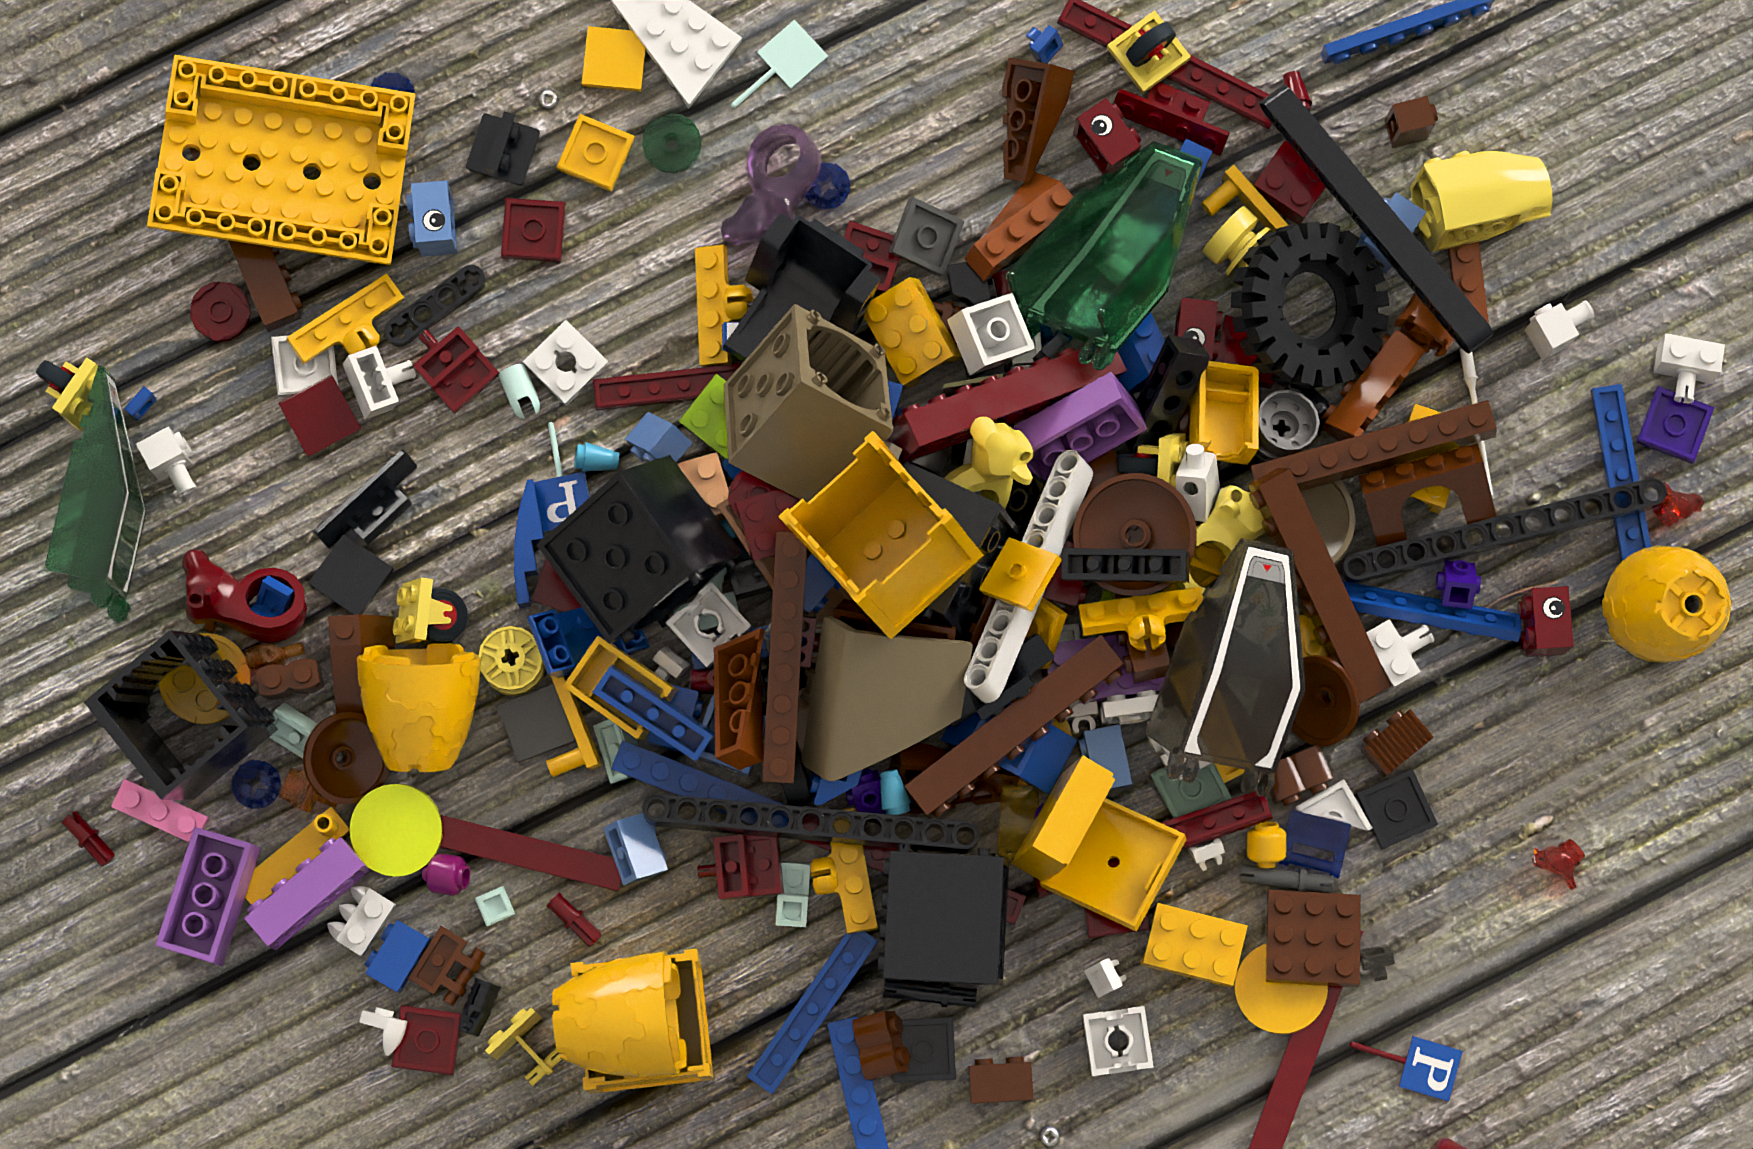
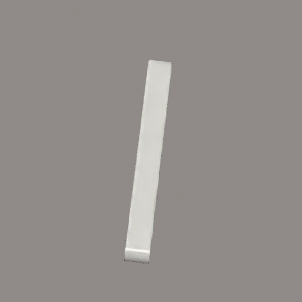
[964,450,1093,703]

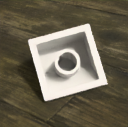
[947,293,1035,376]

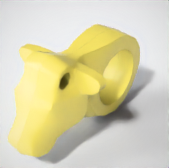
[944,417,1033,509]
[1175,485,1265,600]

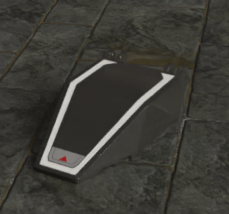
[1146,538,1306,797]

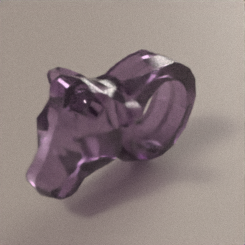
[720,124,822,246]

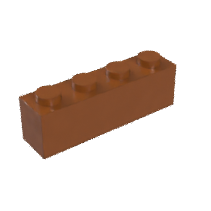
[965,172,1080,281]
[1321,329,1426,441]
[713,628,764,770]

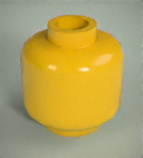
[1247,821,1286,868]

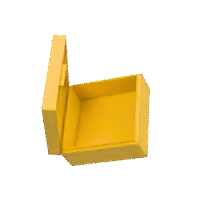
[1011,755,1187,932]

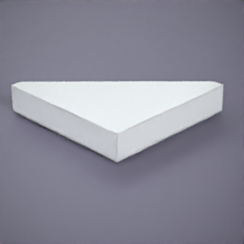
[1295,779,1373,831]

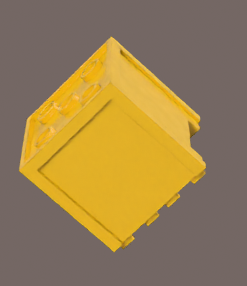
[778,431,984,640]
[570,949,714,1094]

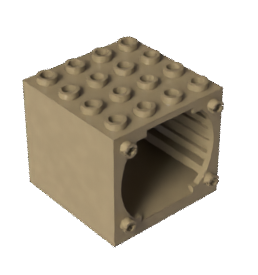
[724,304,893,503]

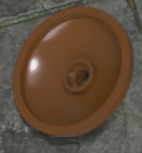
[1278,655,1360,746]
[303,712,390,805]

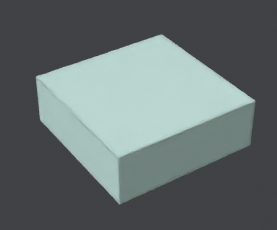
[475,886,516,927]

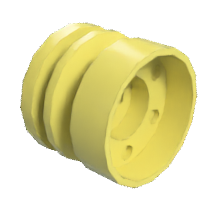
[1202,206,1271,287]
[479,626,546,697]

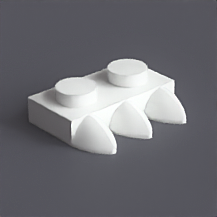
[327,886,396,957]

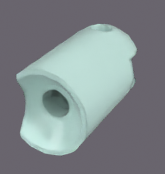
[498,364,540,419]

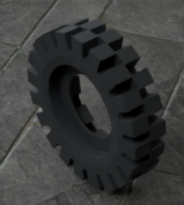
[1231,221,1389,389]

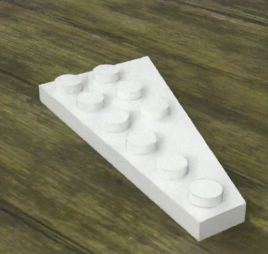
[610,0,742,109]

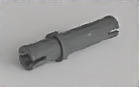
[1239,864,1334,893]

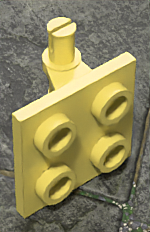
[485,1007,562,1086]

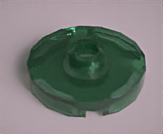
[642,113,702,174]

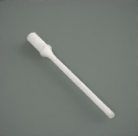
[1459,348,1493,495]

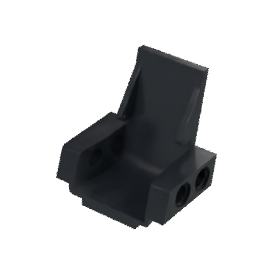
[723,213,881,362]

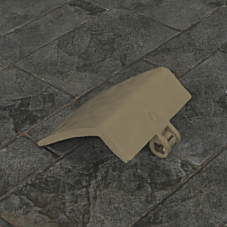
[801,616,973,782]

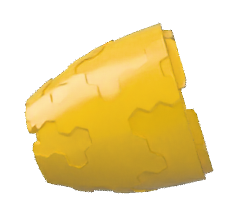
[1602,546,1731,663]
[357,643,481,772]
[552,950,687,1078]

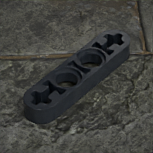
[384,265,486,347]

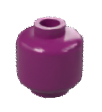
[422,854,471,896]

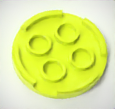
[350,784,443,876]

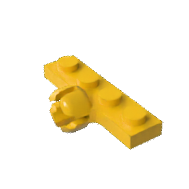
[695,244,754,367]
[286,273,404,365]
[1078,587,1206,651]
[810,807,878,935]

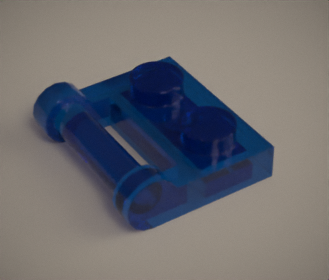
[1278,810,1352,878]

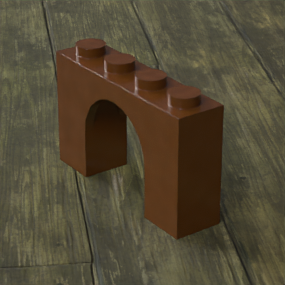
[1358,443,1496,547]

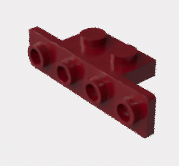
[1114,82,1230,156]

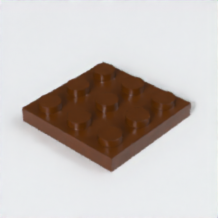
[1266,890,1361,987]

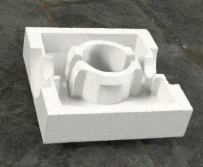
[523,320,609,406]
[665,581,753,669]
[1099,690,1166,726]
[1082,1006,1154,1077]

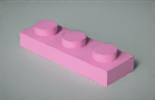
[111,779,209,842]

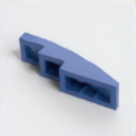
[514,479,544,608]

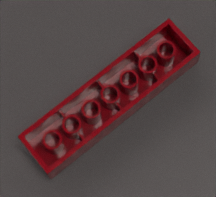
[887,338,1127,465]

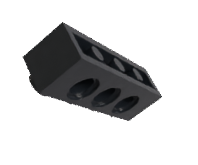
[1125,335,1210,452]
[1061,548,1190,583]

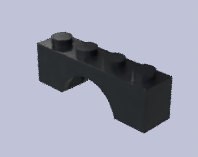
[947,262,1010,380]

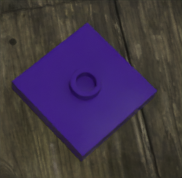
[1636,386,1715,464]

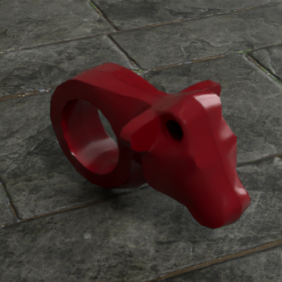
[182,549,307,643]

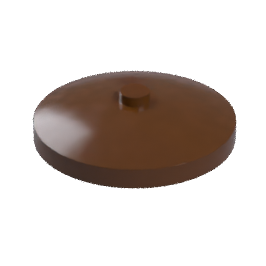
[1073,473,1197,597]

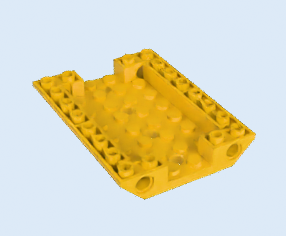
[147,55,415,265]

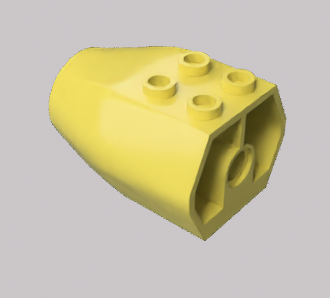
[1410,151,1553,252]

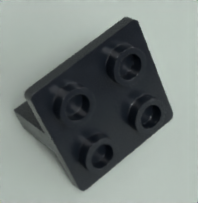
[466,111,540,186]

